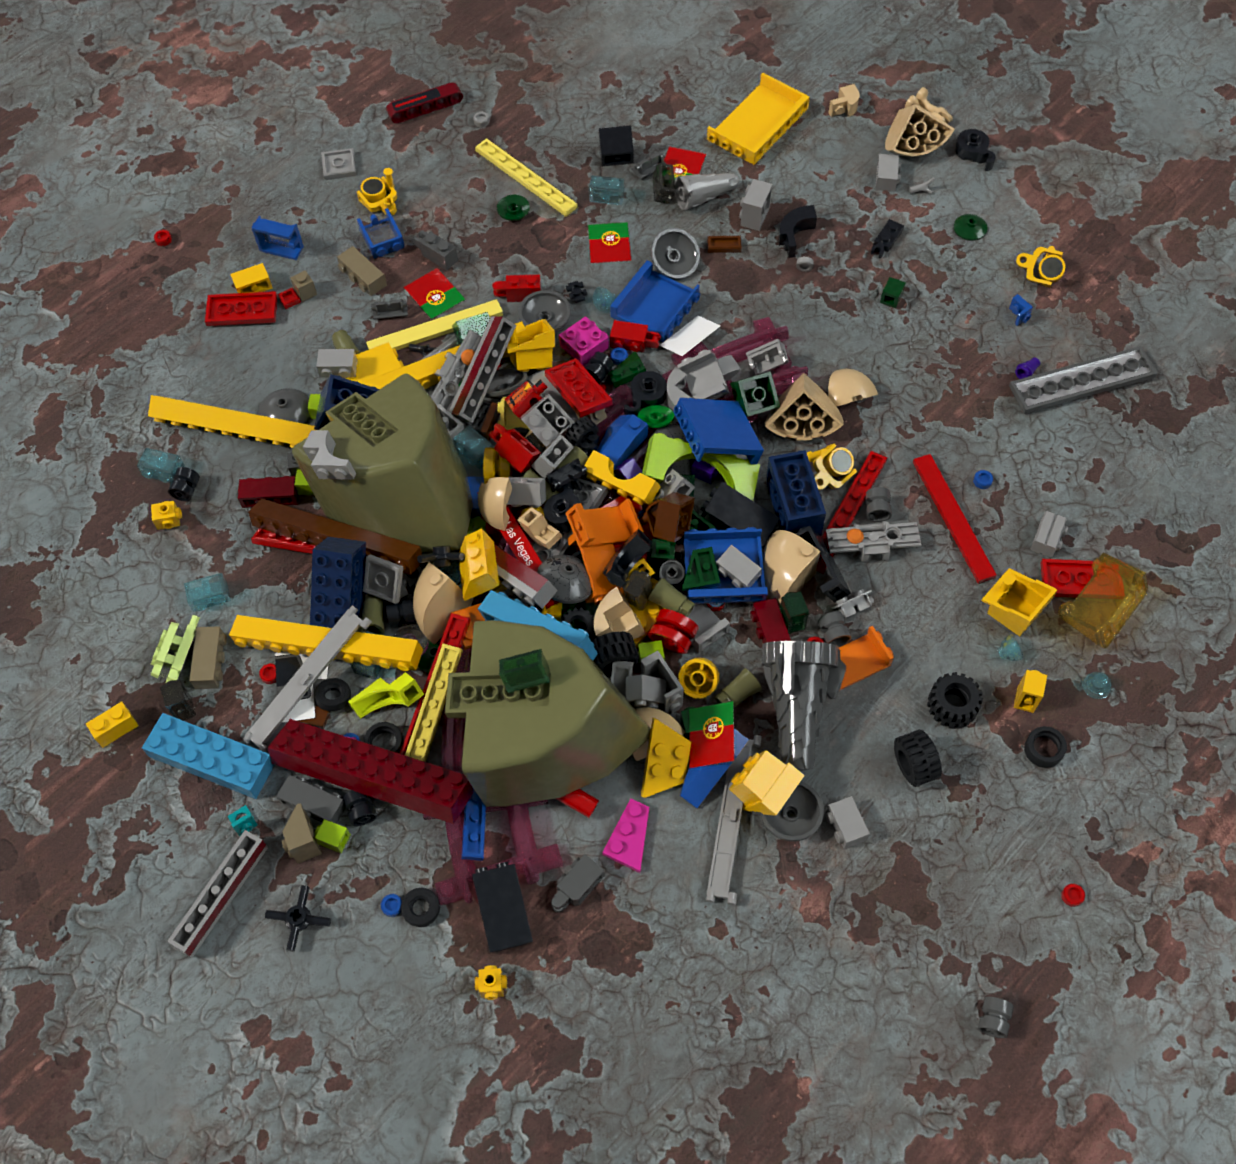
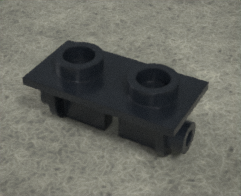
[546,458,587,492]

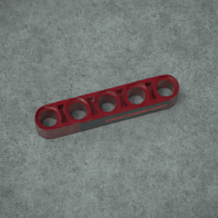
[386,82,463,124]

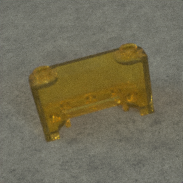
[1058,552,1148,649]

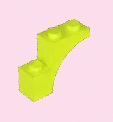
[348,672,424,719]

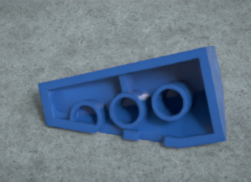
[586,414,648,485]
[680,729,749,808]

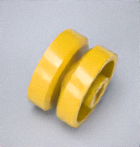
[483,447,514,484]

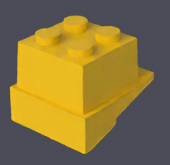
[506,319,555,372]
[981,568,1057,637]
[729,750,805,816]

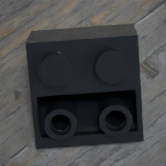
[599,125,634,167]

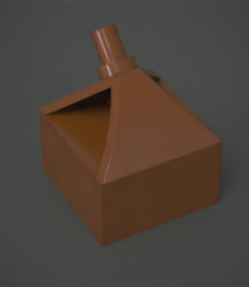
[639,492,695,542]

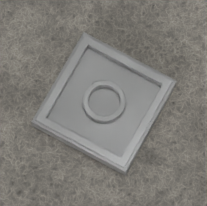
[321,148,357,180]
[363,555,403,604]

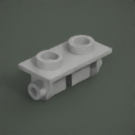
[832,589,874,619]

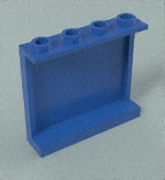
[610,260,701,343]
[674,398,764,464]
[683,527,768,604]

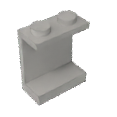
[677,350,730,400]
[688,603,730,653]
[641,651,684,713]

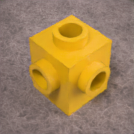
[151,501,182,530]
[475,965,507,1000]

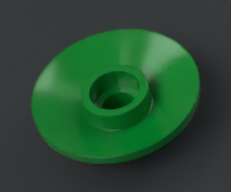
[637,405,674,428]

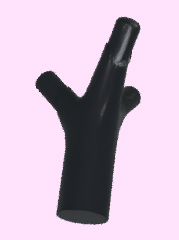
[409,344,437,357]

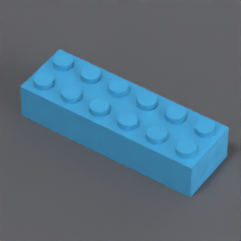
[478,590,598,661]
[142,713,274,799]

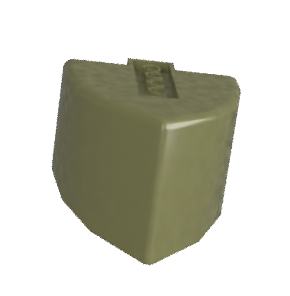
[292,374,473,552]
[445,620,651,807]

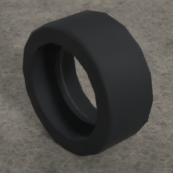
[364,722,404,753]
[1024,726,1067,768]

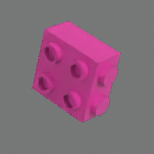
[559,316,609,366]

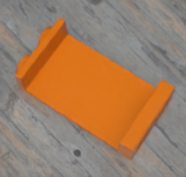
[565,498,644,548]
[567,534,628,605]
[839,626,894,691]

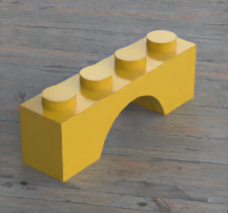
[584,450,661,506]

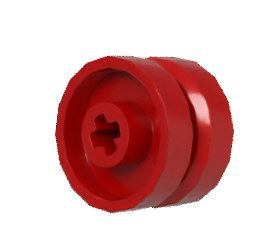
[648,609,699,654]

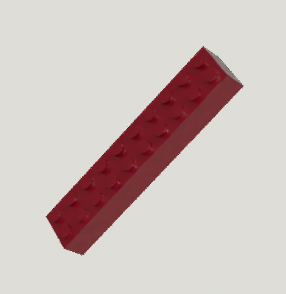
[268,719,474,824]

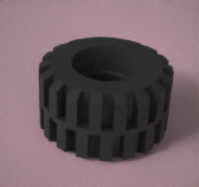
[592,631,640,677]
[927,672,983,729]
[894,729,942,787]

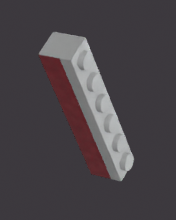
[448,316,516,423]
[494,545,558,609]
[167,830,268,959]

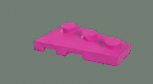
[602,798,649,873]

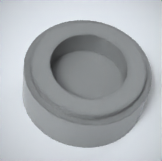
[473,112,490,127]
[796,257,814,272]

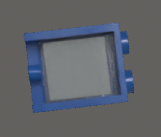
[357,208,405,259]
[252,216,304,260]

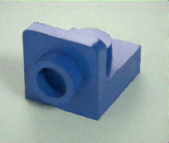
[1009,294,1033,326]

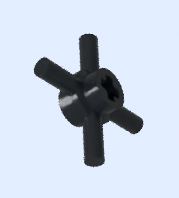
[417,546,465,567]
[265,885,331,952]

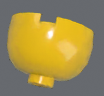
[678,658,720,699]

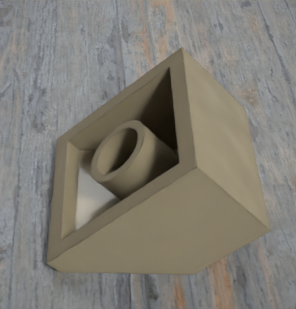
[281,803,322,864]

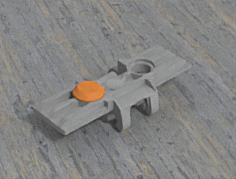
[431,329,482,411]
[826,521,921,562]

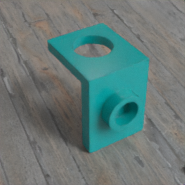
[228,805,258,836]

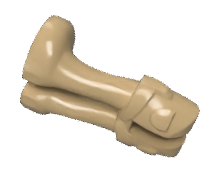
[905,87,953,124]

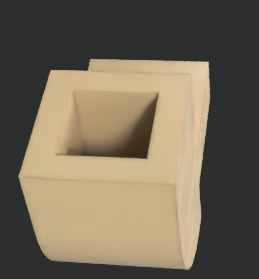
[829,84,860,117]
[518,507,563,550]

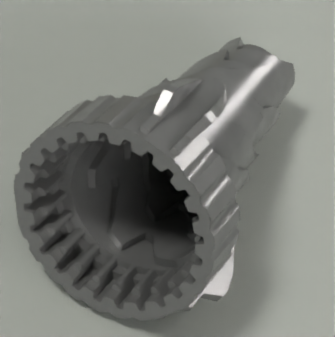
[762,641,846,770]

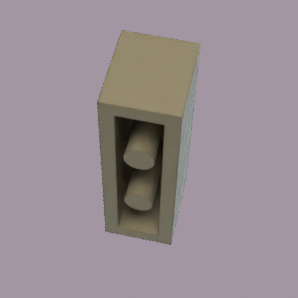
[337,246,387,296]
[190,626,227,689]

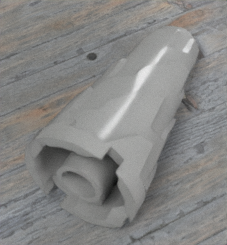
[674,173,739,210]

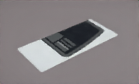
[275,652,315,723]

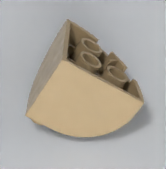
[885,105,955,157]
[765,373,844,441]
[762,530,821,611]
[413,563,473,645]

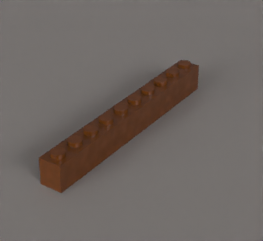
[248,499,422,575]

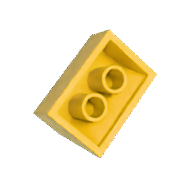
[459,528,499,601]

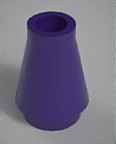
[1015,358,1040,379]

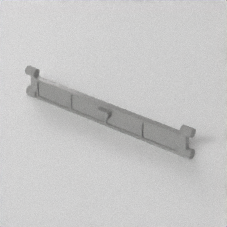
[242,605,372,752]
[706,735,762,906]

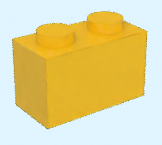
[230,263,273,293]
[1013,670,1047,713]
[86,702,139,748]

